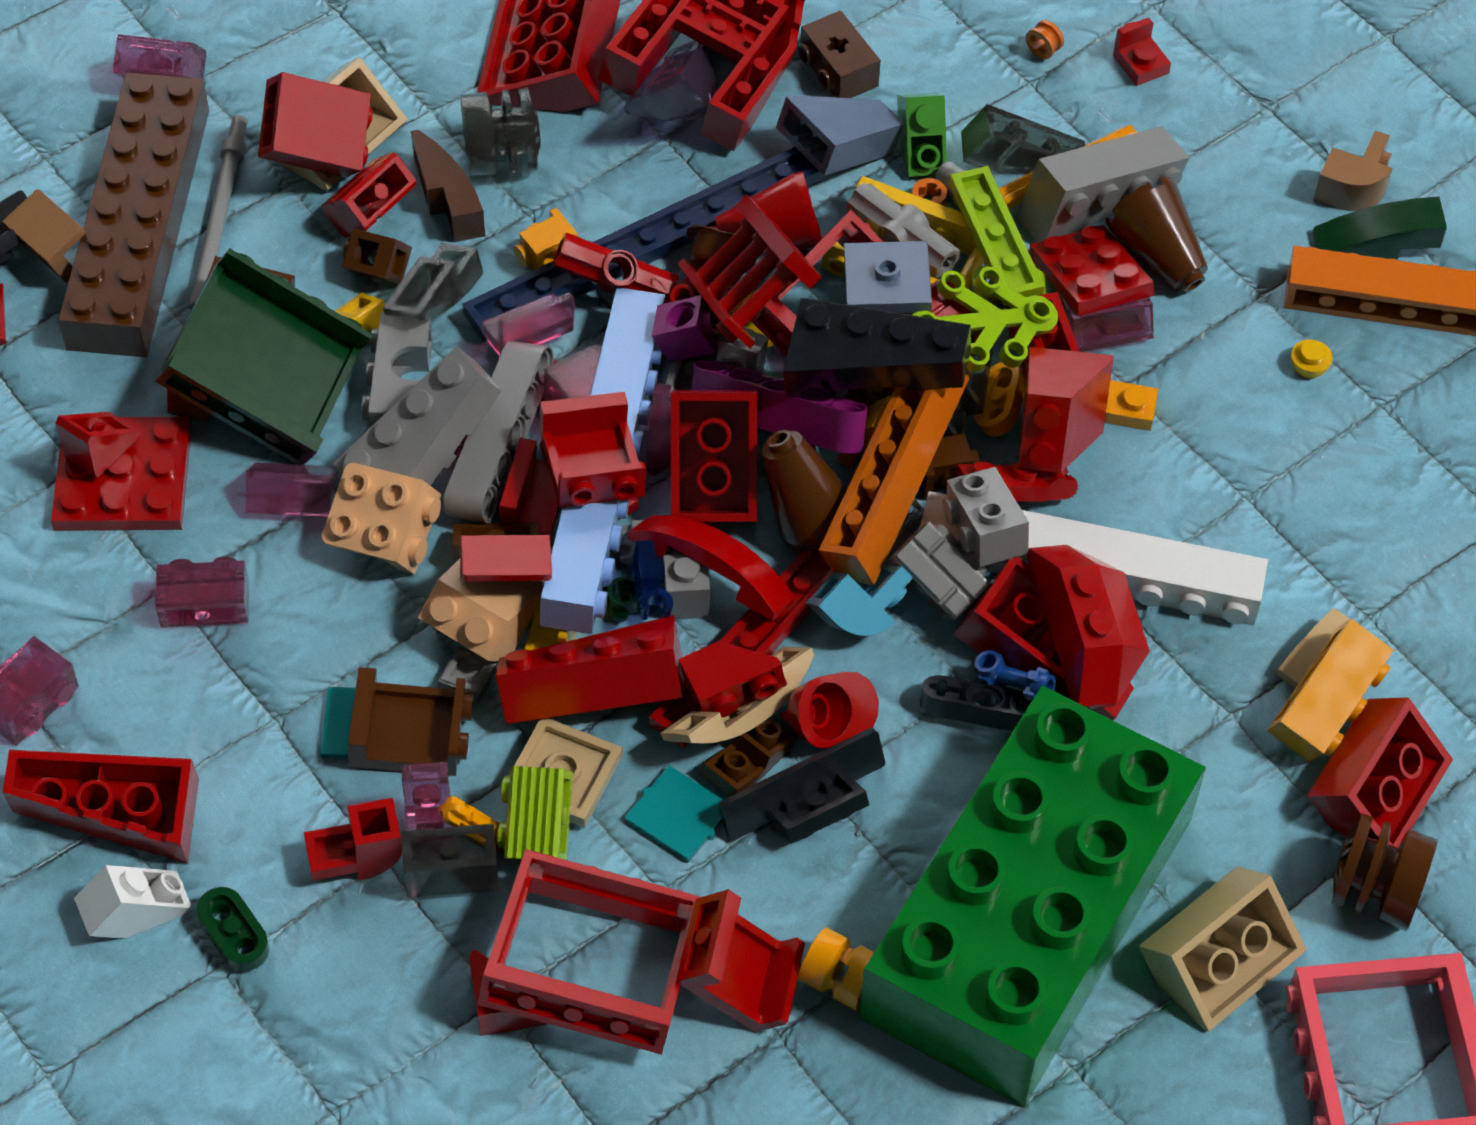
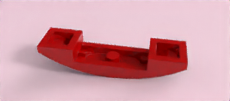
[627,515,795,621]

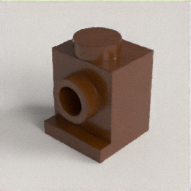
[342,228,412,286]
[920,433,980,500]

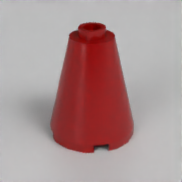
[711,171,822,251]

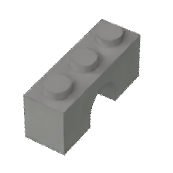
[362,312,433,427]

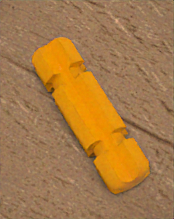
[438,796,501,851]

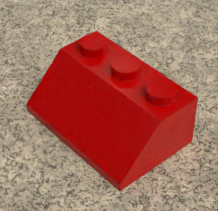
[1307,697,1453,847]

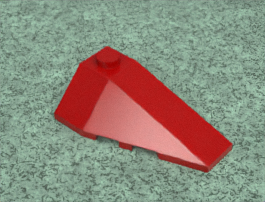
[953,557,1134,720]

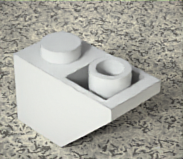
[74,865,192,938]

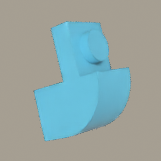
[806,563,913,636]

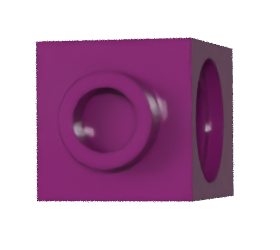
[652,295,720,363]

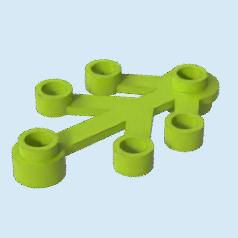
[912,267,1058,372]

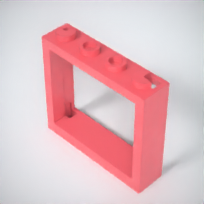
[1285,953,1476,1125]

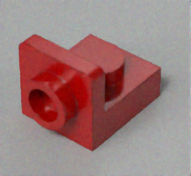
[1113,18,1171,86]

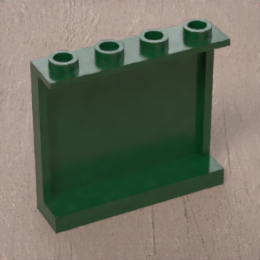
[155,248,373,467]

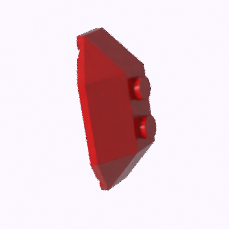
[1026,545,1150,709]

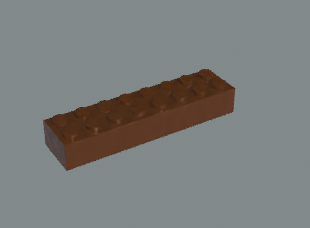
[58,72,209,358]

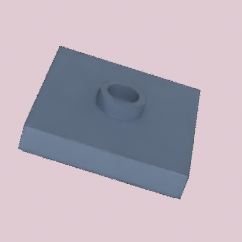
[844,241,932,313]

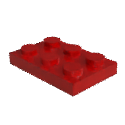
[1030,225,1154,316]

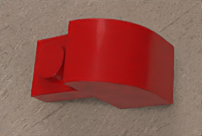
[303,798,402,881]

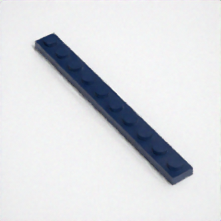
[462,147,827,341]

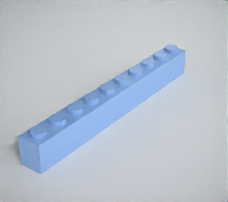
[540,287,665,634]

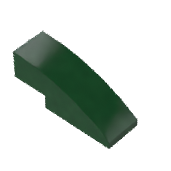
[1312,196,1447,260]

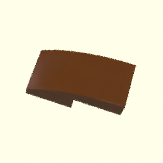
[700,717,797,797]

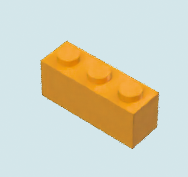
[1267,618,1394,762]

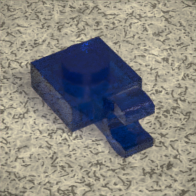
[631,540,673,620]

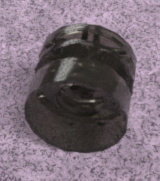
[460,87,541,178]

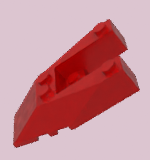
[598,0,805,151]

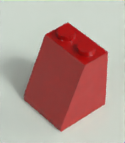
[1018,347,1114,473]

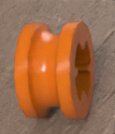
[1025,20,1064,60]
[912,178,947,206]

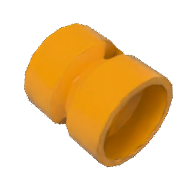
[798,927,874,1011]

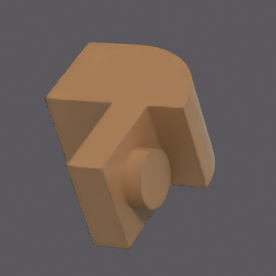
[1313,131,1393,211]

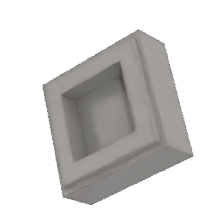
[438,647,497,704]

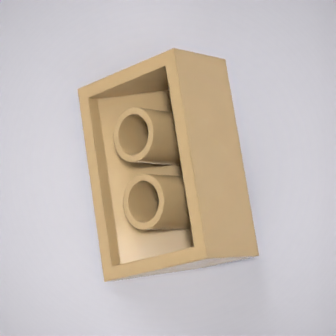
[282,57,408,191]
[1138,867,1307,1031]

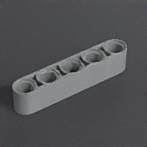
[443,341,554,523]

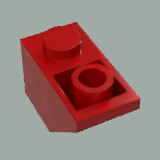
[678,641,786,718]

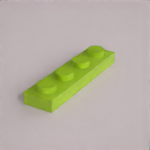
[949,166,1044,306]

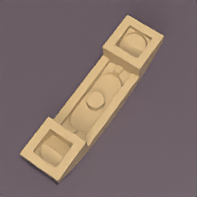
[660,646,814,744]

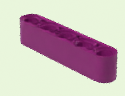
[691,360,867,453]

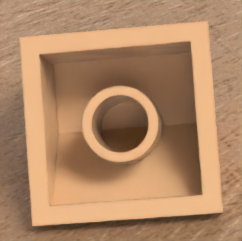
[418,559,544,662]

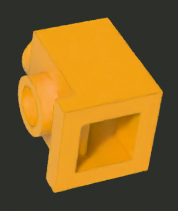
[513,207,578,271]

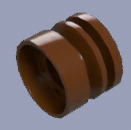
[1331,813,1438,931]

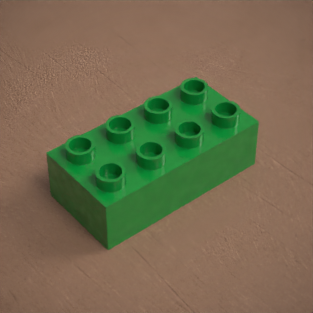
[859,685,1206,1108]

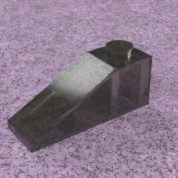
[961,104,1085,174]

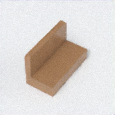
[2,189,85,283]

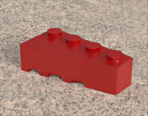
[496,615,683,724]
[2,750,199,864]

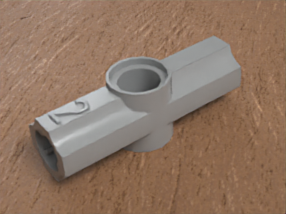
[846,183,960,278]

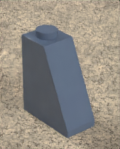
[776,95,904,176]

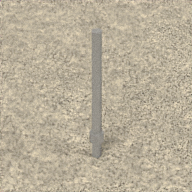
[189,115,248,311]

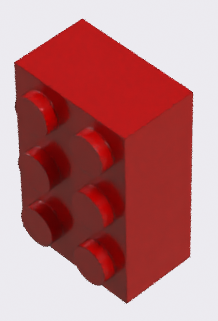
[671,390,757,522]

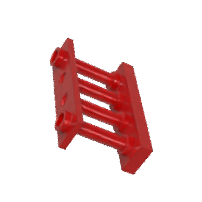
[678,194,822,349]

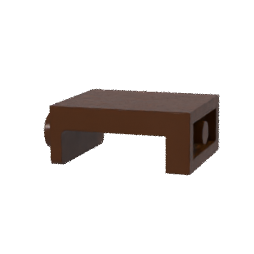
[348,667,473,776]

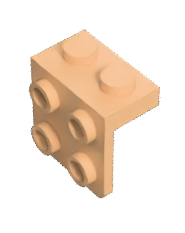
[322,463,442,575]

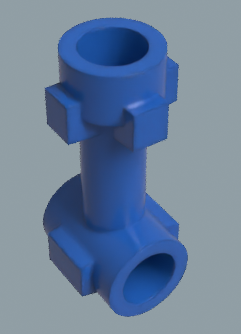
[974,650,1056,701]

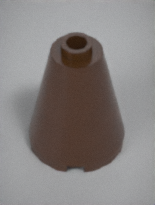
[1105,177,1208,292]
[762,430,848,551]

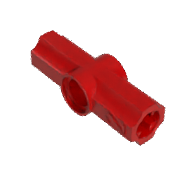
[552,232,679,303]

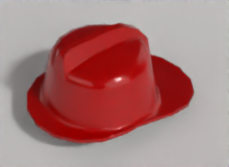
[780,672,879,748]

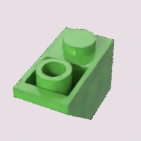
[897,93,947,177]

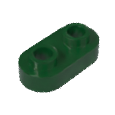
[197,887,269,971]

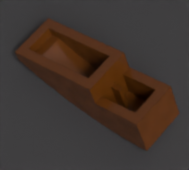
[411,130,485,243]

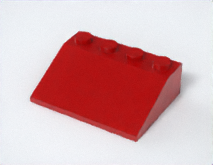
[475,0,620,112]

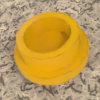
[1290,339,1333,379]

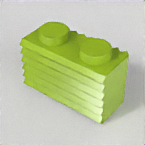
[498,766,573,860]

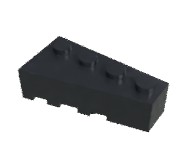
[783,298,971,397]

